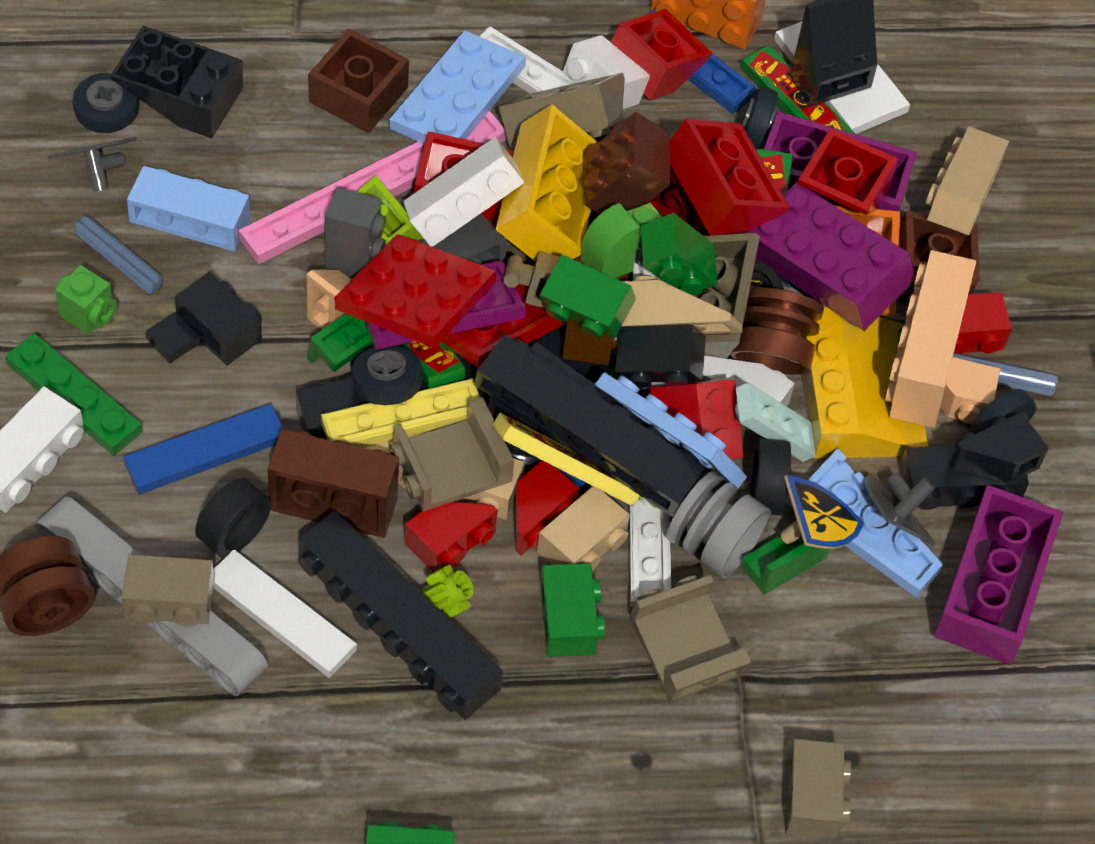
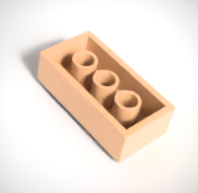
[885,250,976,428]

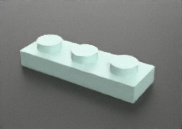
[735,382,816,462]

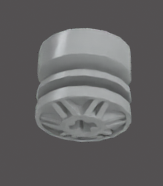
[666,471,772,579]

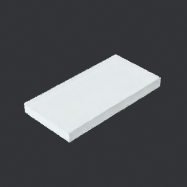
[774,21,910,134]

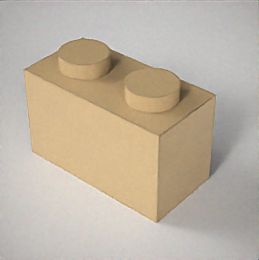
[537,486,630,571]

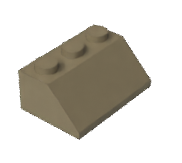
[499,72,625,149]
[692,233,760,359]

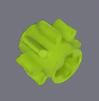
[423,565,474,619]

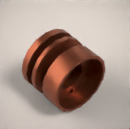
[731,287,824,375]

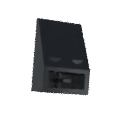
[790,0,877,107]
[110,25,243,139]

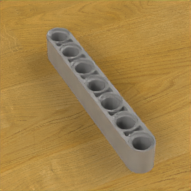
[34,496,268,696]

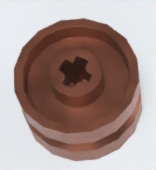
[0,536,95,636]

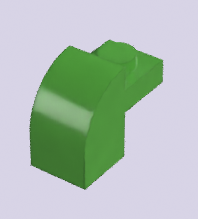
[581,203,662,278]

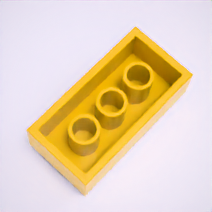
[496,104,597,262]

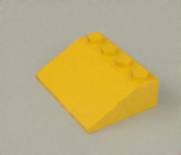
[801,305,928,459]

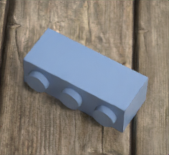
[127,166,250,252]

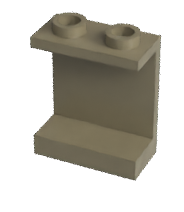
[389,397,514,512]
[630,575,751,703]

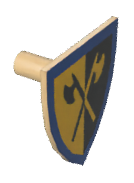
[781,475,865,549]

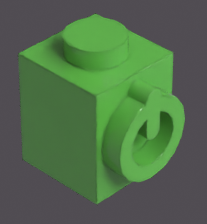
[55,265,117,335]

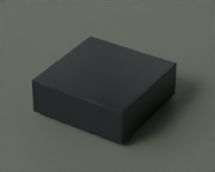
[145,312,200,364]

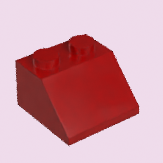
[611,9,713,101]
[798,128,898,215]
[648,378,744,459]

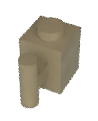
[504,251,560,309]

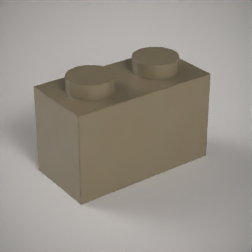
[122,554,214,626]
[786,739,851,839]

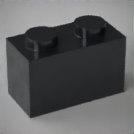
[174,272,262,366]
[615,325,706,388]

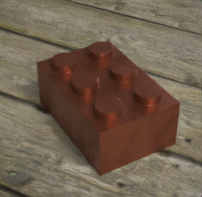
[267,429,399,538]

